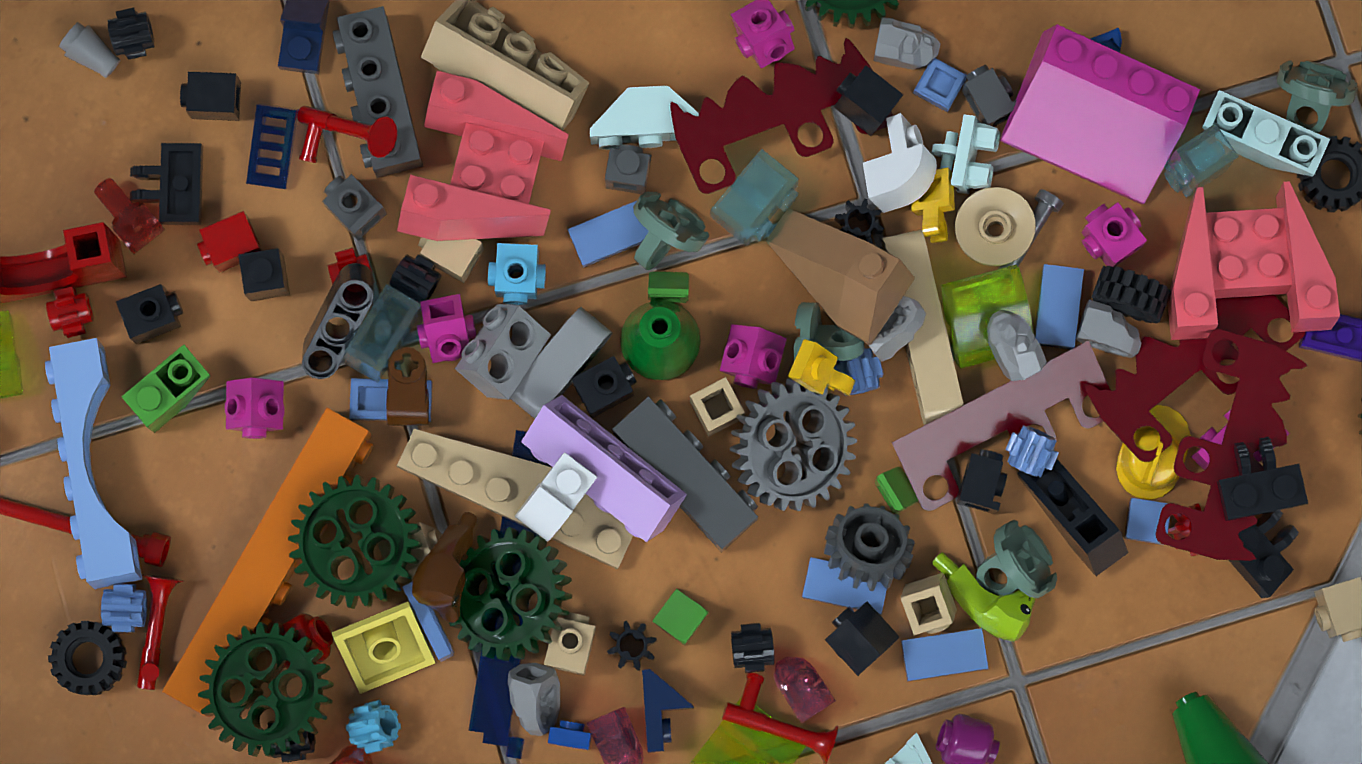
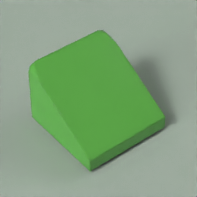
[648,271,689,303]
[875,467,918,514]
[652,589,709,646]

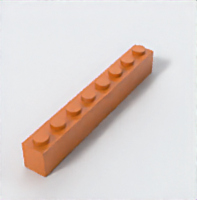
[162,408,374,717]

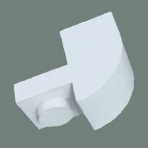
[863,113,937,213]
[515,452,597,542]

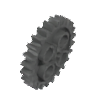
[730,378,857,511]

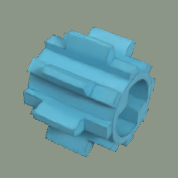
[346,700,401,754]

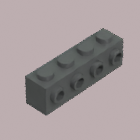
[333,6,423,178]
[612,396,758,553]

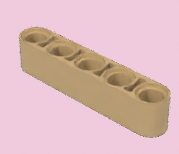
[882,230,964,425]

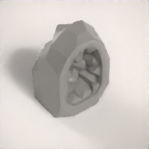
[873,18,941,70]
[868,296,926,362]
[1076,300,1142,358]
[987,310,1047,381]
[508,663,560,736]

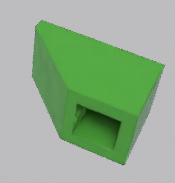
[121,345,211,433]

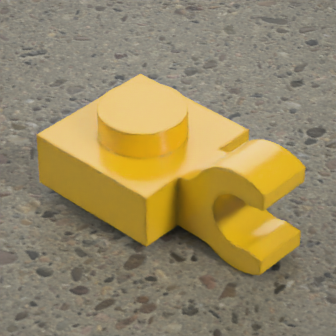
[911,168,955,243]
[788,339,856,396]

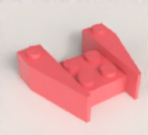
[397,71,569,241]
[1167,181,1340,340]

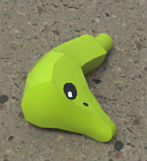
[932,552,1036,642]

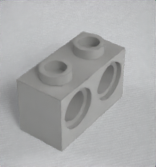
[455,304,551,400]

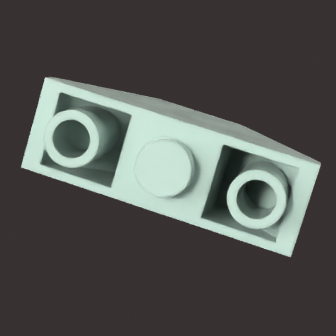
[590,86,699,150]
[1202,90,1330,177]

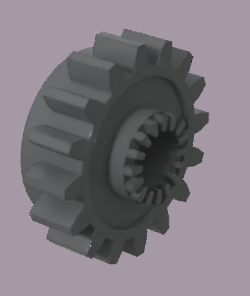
[824,503,915,591]

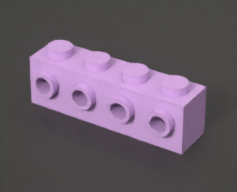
[521,395,687,542]

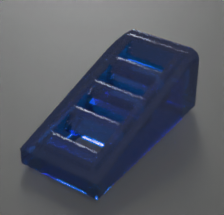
[246,103,299,189]

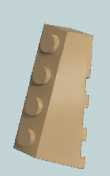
[421,0,589,131]

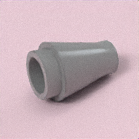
[59,22,121,78]

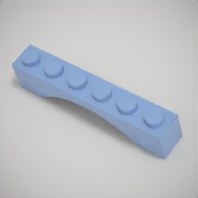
[45,338,142,589]

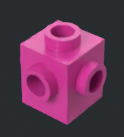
[731,0,795,69]
[1081,202,1147,267]
[417,294,477,363]
[720,324,787,389]
[225,377,285,439]

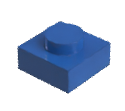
[548,720,592,750]

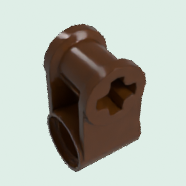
[386,347,429,426]

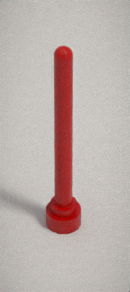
[0,498,171,567]

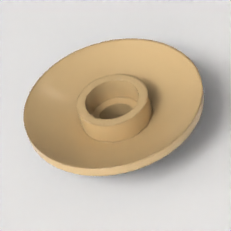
[955,187,1036,266]

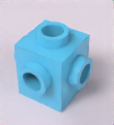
[488,243,546,305]

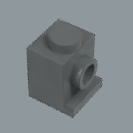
[962,65,1017,127]
[605,145,652,194]
[322,174,387,241]

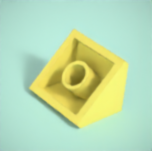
[332,602,435,694]

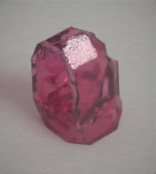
[774,657,836,724]
[587,707,644,764]

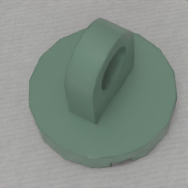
[1276,61,1358,133]
[633,192,709,270]
[794,302,865,361]
[976,520,1057,599]

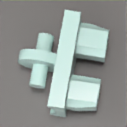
[931,114,1001,194]

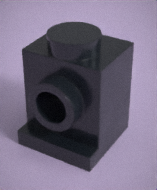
[956,449,1007,514]

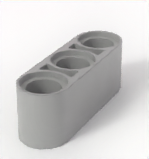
[510,307,613,419]

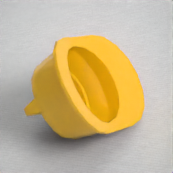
[1116,405,1191,500]

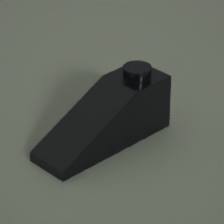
[1017,459,1128,576]

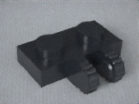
[129,143,203,225]
[1217,437,1308,521]
[1229,510,1299,598]

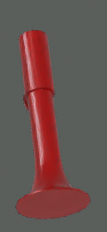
[297,106,397,163]
[137,574,184,690]
[722,673,838,764]

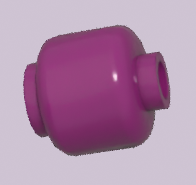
[936,714,1000,764]

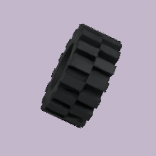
[1297,136,1362,213]
[1091,266,1171,324]
[48,621,127,696]

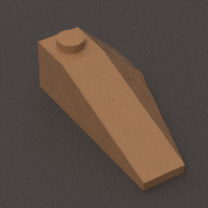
[766,208,915,345]

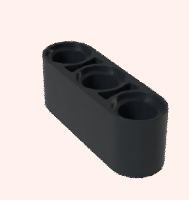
[302,263,374,379]

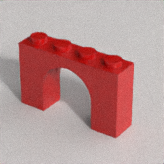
[0,222,127,304]

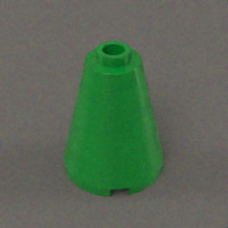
[620,301,701,380]
[1172,692,1269,764]

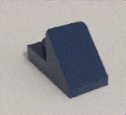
[278,0,330,75]
[642,669,694,753]

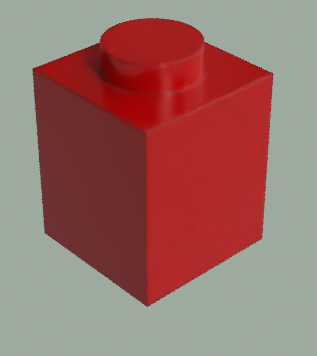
[197,211,262,273]

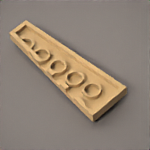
[396,429,633,569]

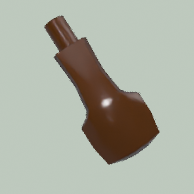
[412,512,477,623]

